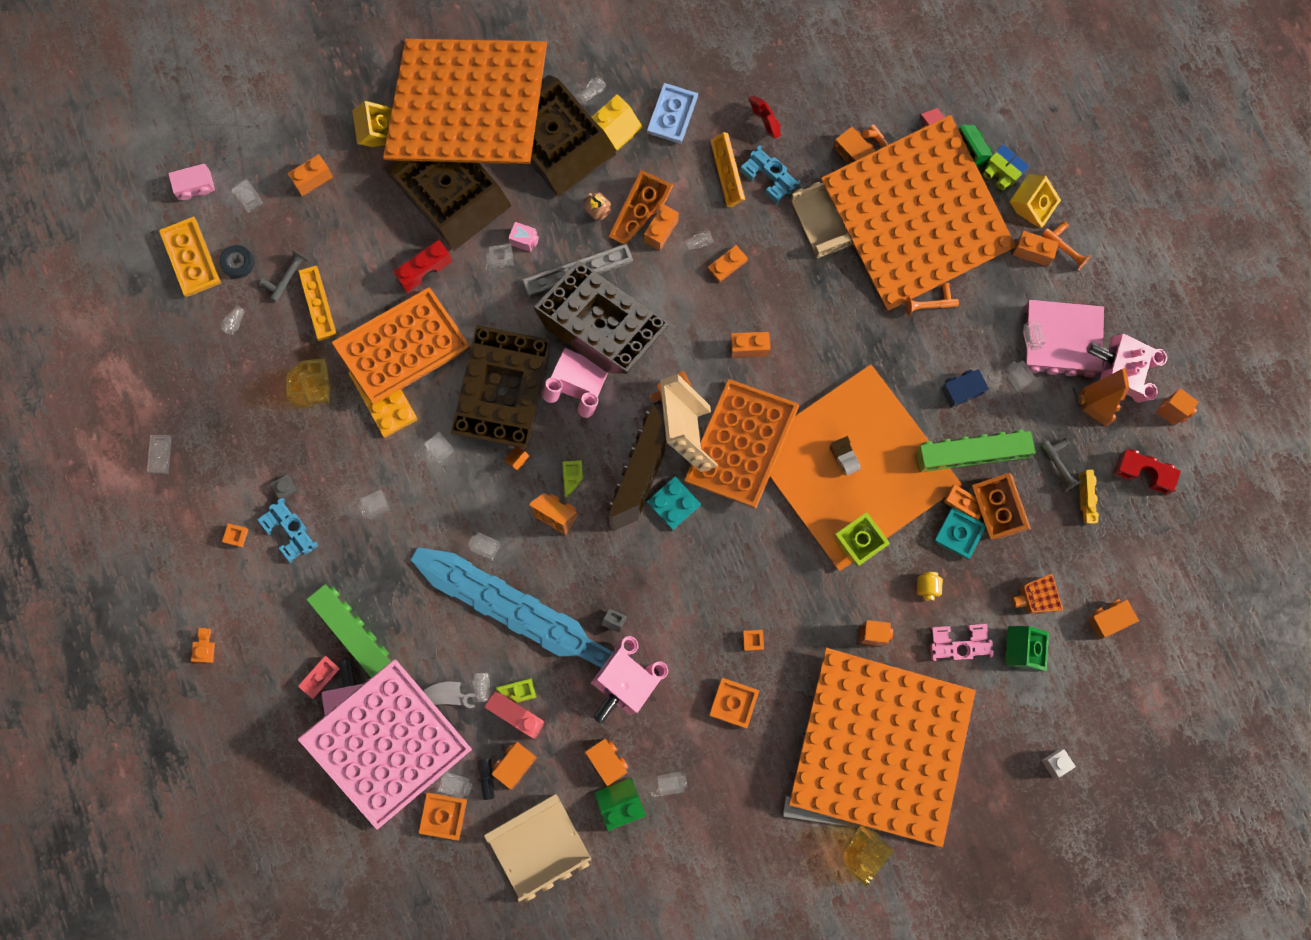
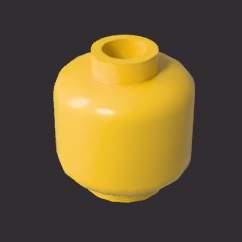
[917,572,943,601]

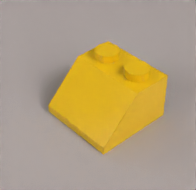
[592,94,642,151]
[352,101,392,147]
[1010,174,1061,228]

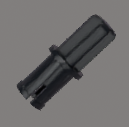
[478,758,495,800]

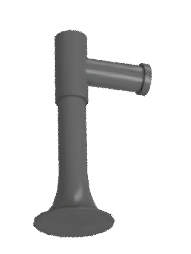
[259,250,309,301]
[1041,438,1082,492]

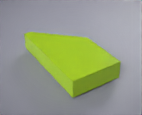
[562,460,583,498]
[496,678,536,703]

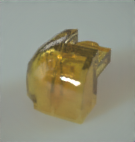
[286,358,331,408]
[843,826,895,887]

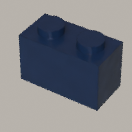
[941,369,989,408]

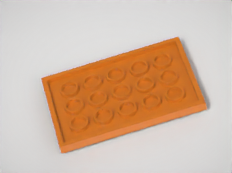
[332,287,470,405]
[684,379,799,509]

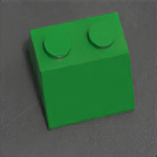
[958,125,993,168]
[1005,626,1049,671]
[594,778,646,831]

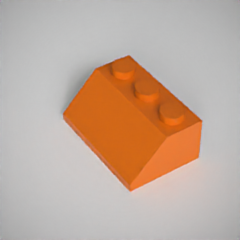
[972,473,1031,540]

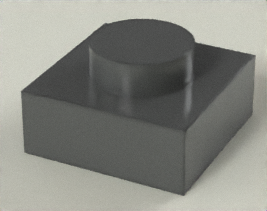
[271,474,298,499]
[601,608,627,633]

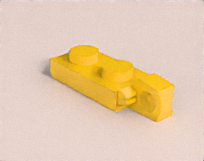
[1079,470,1099,524]

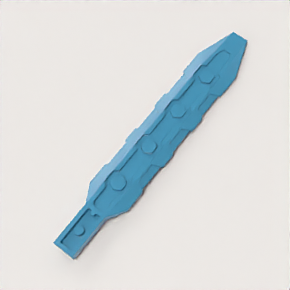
[411,547,613,668]

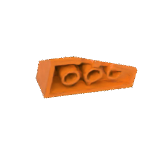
[609,169,673,244]
[1078,368,1130,426]

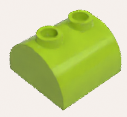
[835,512,890,567]

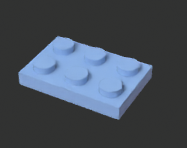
[647,83,698,144]

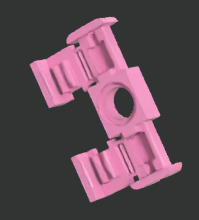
[930,624,994,661]

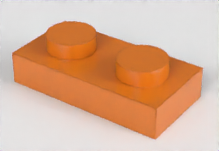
[707,245,748,283]
[944,484,982,520]

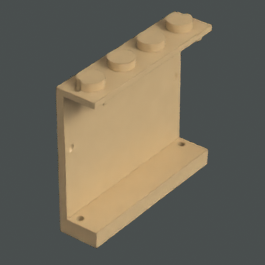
[791,182,854,258]
[660,374,718,472]
[484,794,591,903]

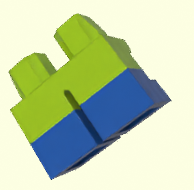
[983,144,1029,191]

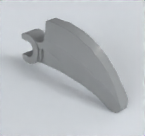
[423,681,476,708]

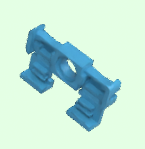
[740,145,801,204]
[257,498,318,564]

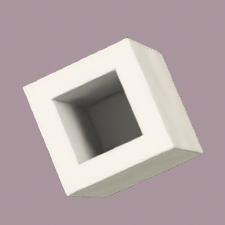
[1041,749,1076,778]

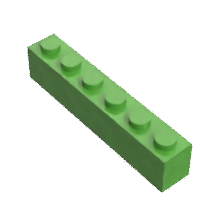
[916,430,1036,472]
[307,584,391,677]

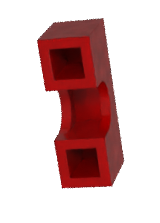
[393,240,452,293]
[1114,449,1181,495]

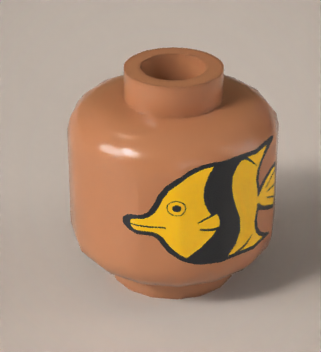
[584,192,611,220]

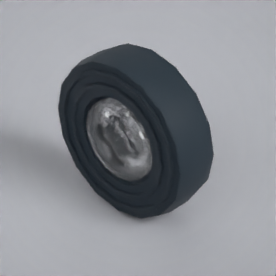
[219,245,254,279]

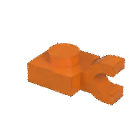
[191,628,215,663]

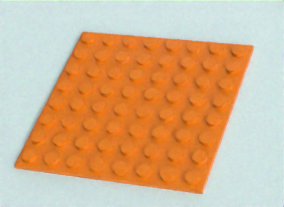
[383,39,547,164]
[821,115,1016,311]
[770,364,962,572]
[789,648,976,847]

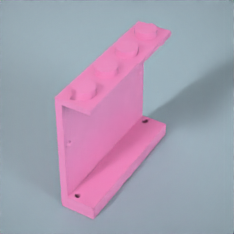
[1022,300,1104,378]

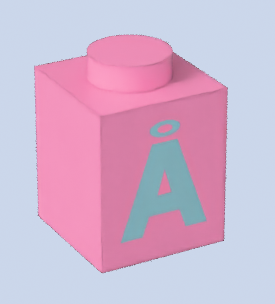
[508,222,539,252]

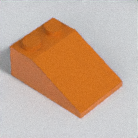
[529,493,578,535]

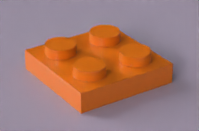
[709,678,759,729]
[419,793,467,841]

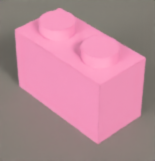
[169,164,215,200]

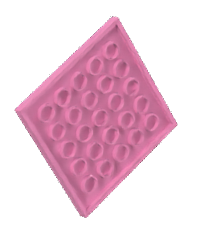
[298,658,472,830]

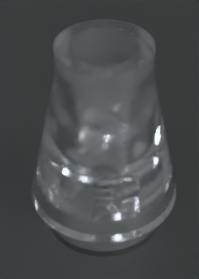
[580,75,607,101]
[686,230,714,250]
[220,306,245,335]
[471,672,491,702]

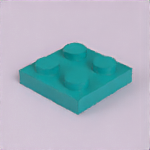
[647,477,701,531]
[934,507,986,560]

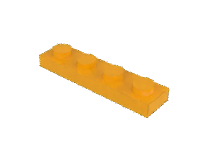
[710,132,745,208]
[299,265,337,341]

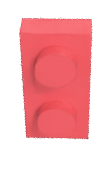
[298,656,340,700]

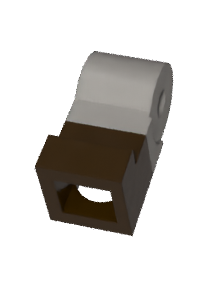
[830,436,861,476]

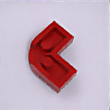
[748,95,782,139]

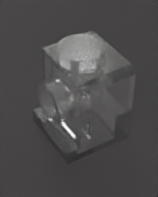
[486,244,515,269]

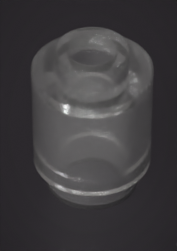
[1023,321,1046,351]

